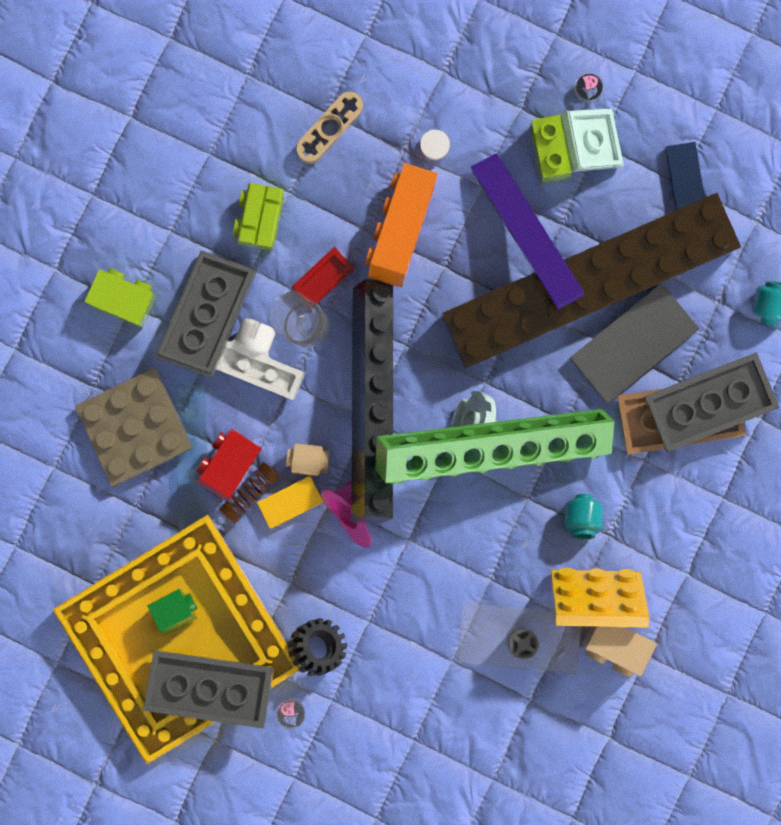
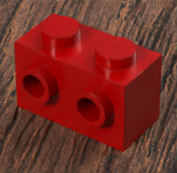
[195,429,262,501]

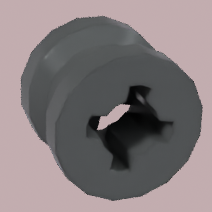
[508,628,539,659]

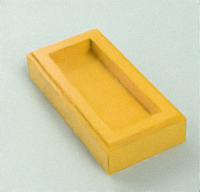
[257,476,324,529]

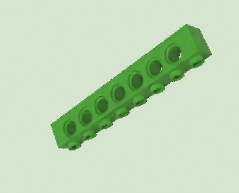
[375,409,615,484]

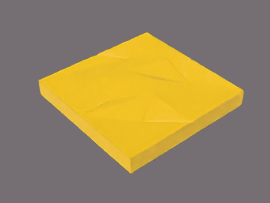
[52,514,301,765]

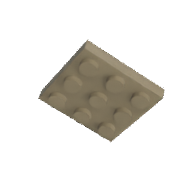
[75,367,194,487]

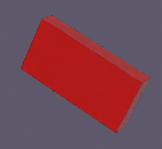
[292,246,355,309]

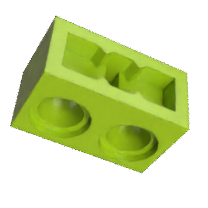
[529,114,572,184]

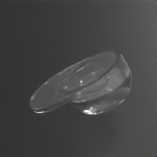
[270,291,330,348]

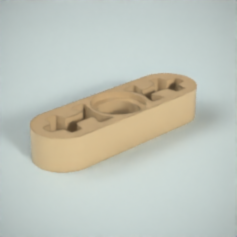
[297,92,363,164]

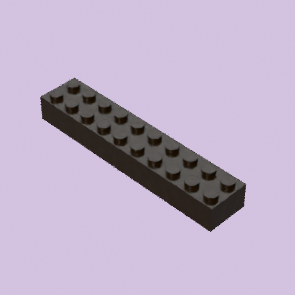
[441,193,741,369]

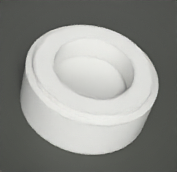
[420,130,450,161]

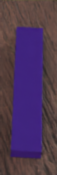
[471,153,584,310]

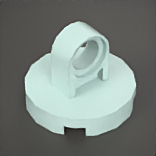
[451,391,498,451]

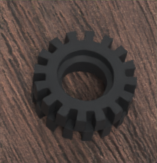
[288,618,347,676]

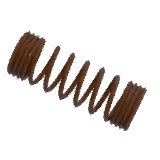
[219,461,280,524]

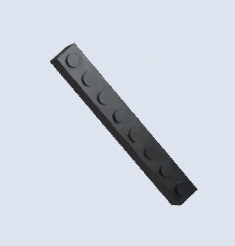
[351,279,393,524]

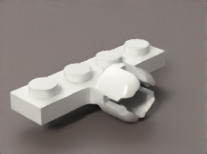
[216,318,305,400]

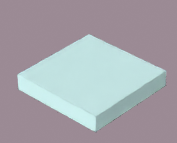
[561,109,624,172]

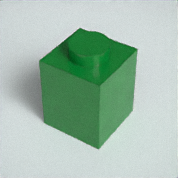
[147,589,198,635]

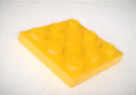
[551,568,650,628]

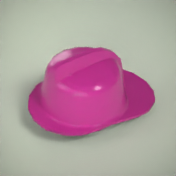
[321,481,371,548]

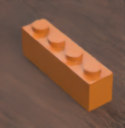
[365,163,438,288]

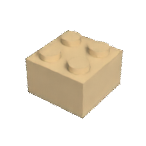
[581,626,657,678]

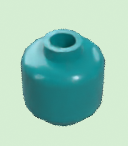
[752,280,781,326]
[564,494,603,540]

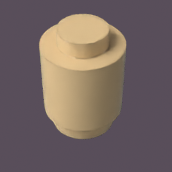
[286,443,330,476]

